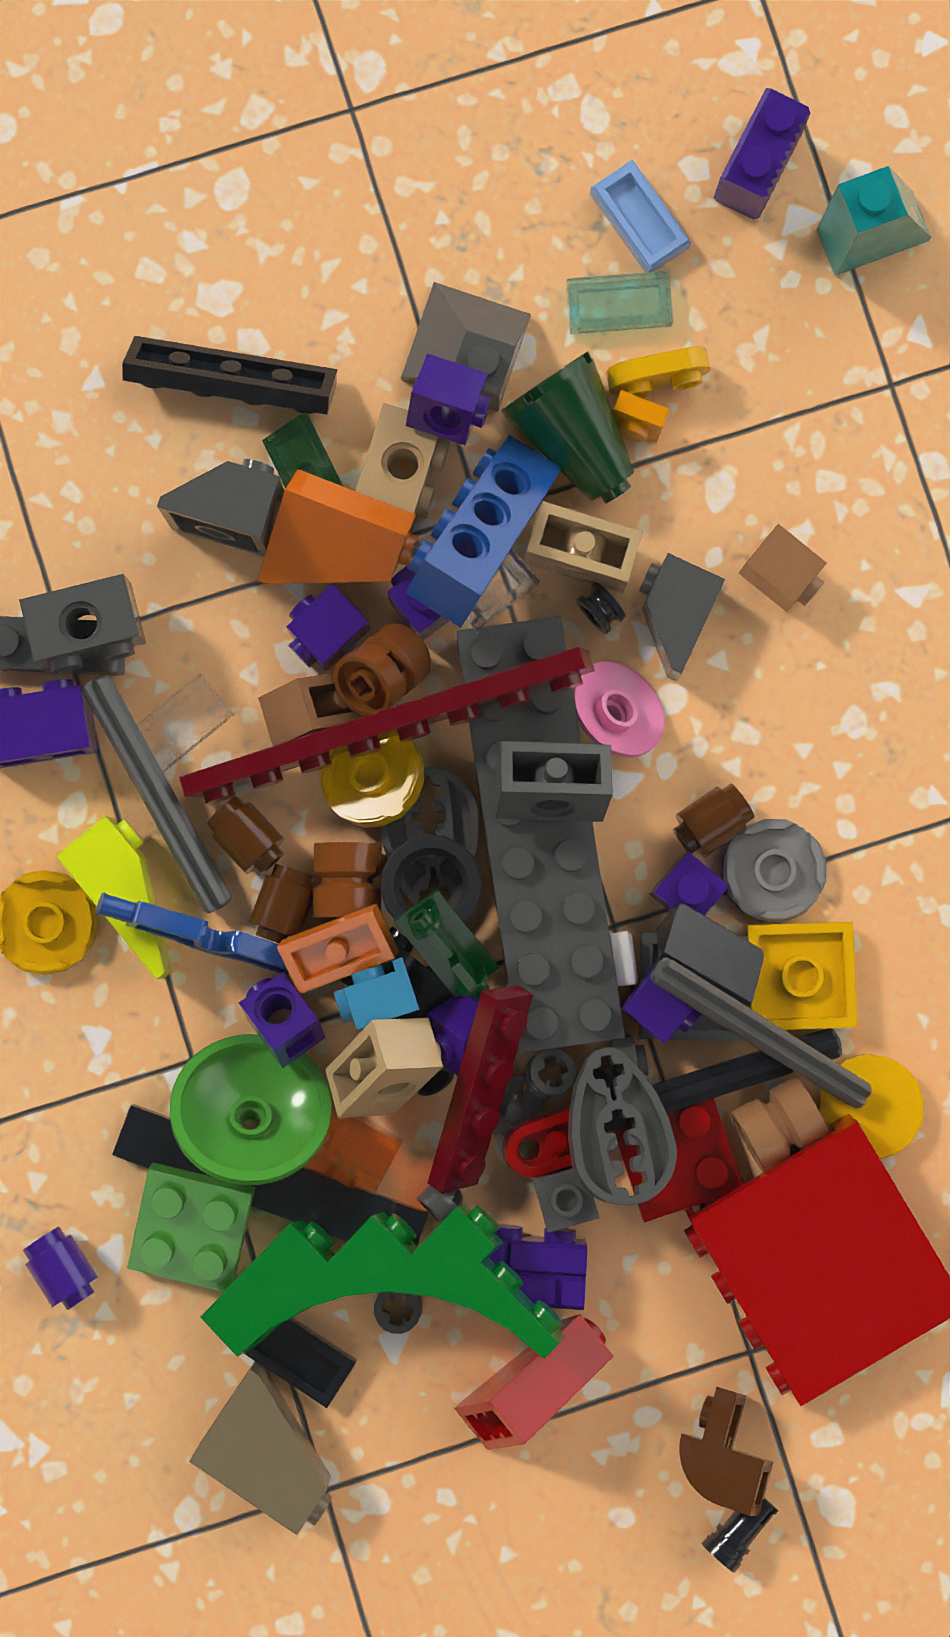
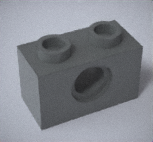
[19,573,146,674]
[495,741,613,822]

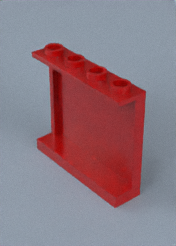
[684,1113,950,1407]

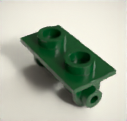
[394,890,499,1001]

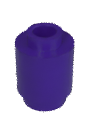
[23,1226,98,1310]

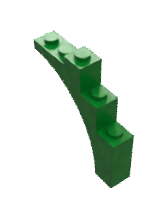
[200,1204,566,1359]

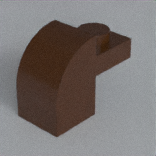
[679,1386,774,1516]

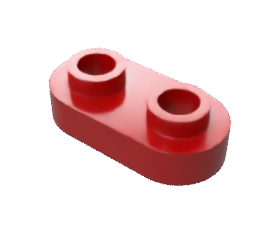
[502,1106,607,1177]

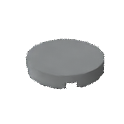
[721,819,826,922]

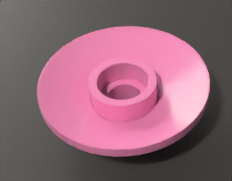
[573,661,664,758]

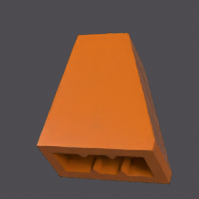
[257,469,419,584]

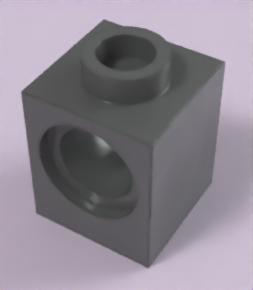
[532,1165,600,1233]

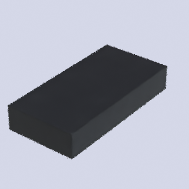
[244,1318,357,1408]

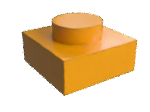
[613,390,670,442]

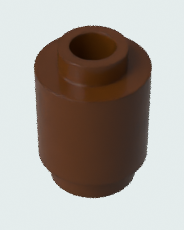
[673,783,755,857]
[207,796,285,874]
[249,864,315,943]

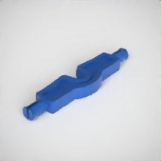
[96,892,289,975]

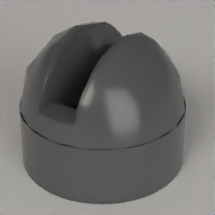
[416,1185,463,1223]

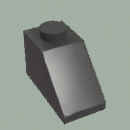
[639,553,725,681]

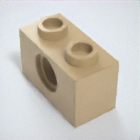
[355,403,450,531]
[524,501,643,593]
[325,1018,443,1118]

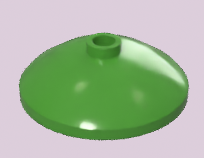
[170,1034,332,1185]

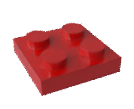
[613,1098,743,1223]

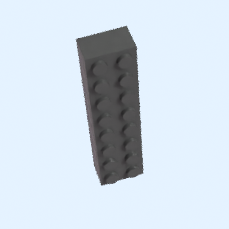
[456,616,625,1053]

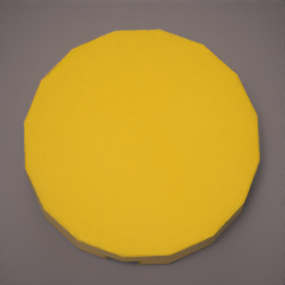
[321,735,424,828]
[0,870,99,975]
[817,1053,924,1159]

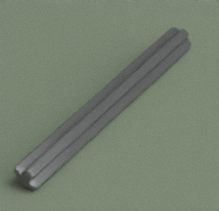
[82,675,232,913]
[651,958,872,1108]

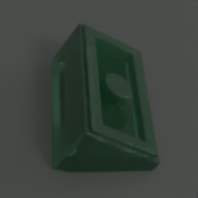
[262,412,343,489]

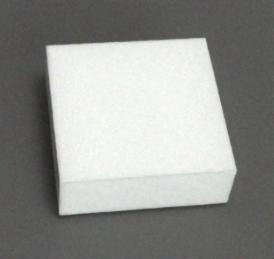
[610,931,638,986]

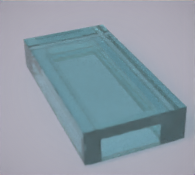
[566,271,673,334]

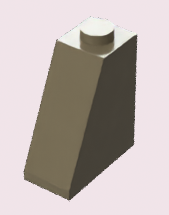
[189,1361,332,1535]

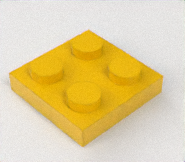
[745,921,858,1030]

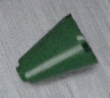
[501,351,634,504]

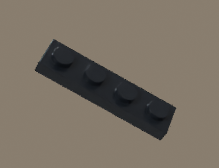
[122,336,338,415]

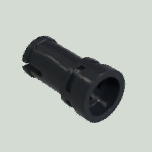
[701,1497,779,1573]

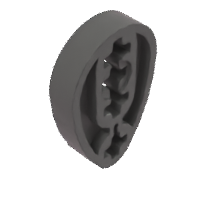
[380,767,478,908]
[568,1047,677,1205]

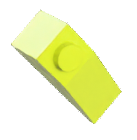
[56,815,172,979]

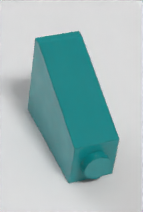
[816,166,931,276]

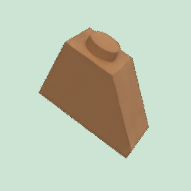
[258,673,364,746]

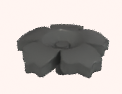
[492,1074,544,1135]

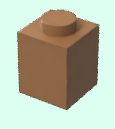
[739,523,827,612]

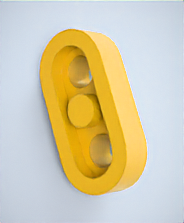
[606,346,711,398]

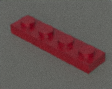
[427,985,533,1194]

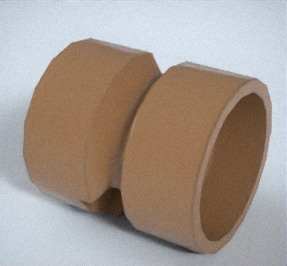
[730,1077,829,1172]

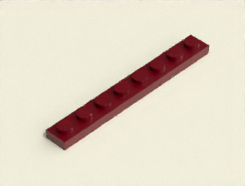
[179,647,595,804]

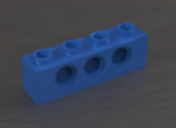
[406,435,562,628]

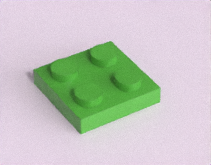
[127,1162,256,1292]

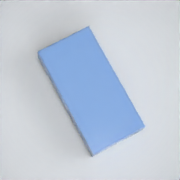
[590,159,691,276]

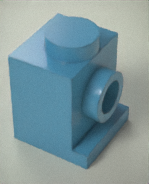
[334,958,419,1030]

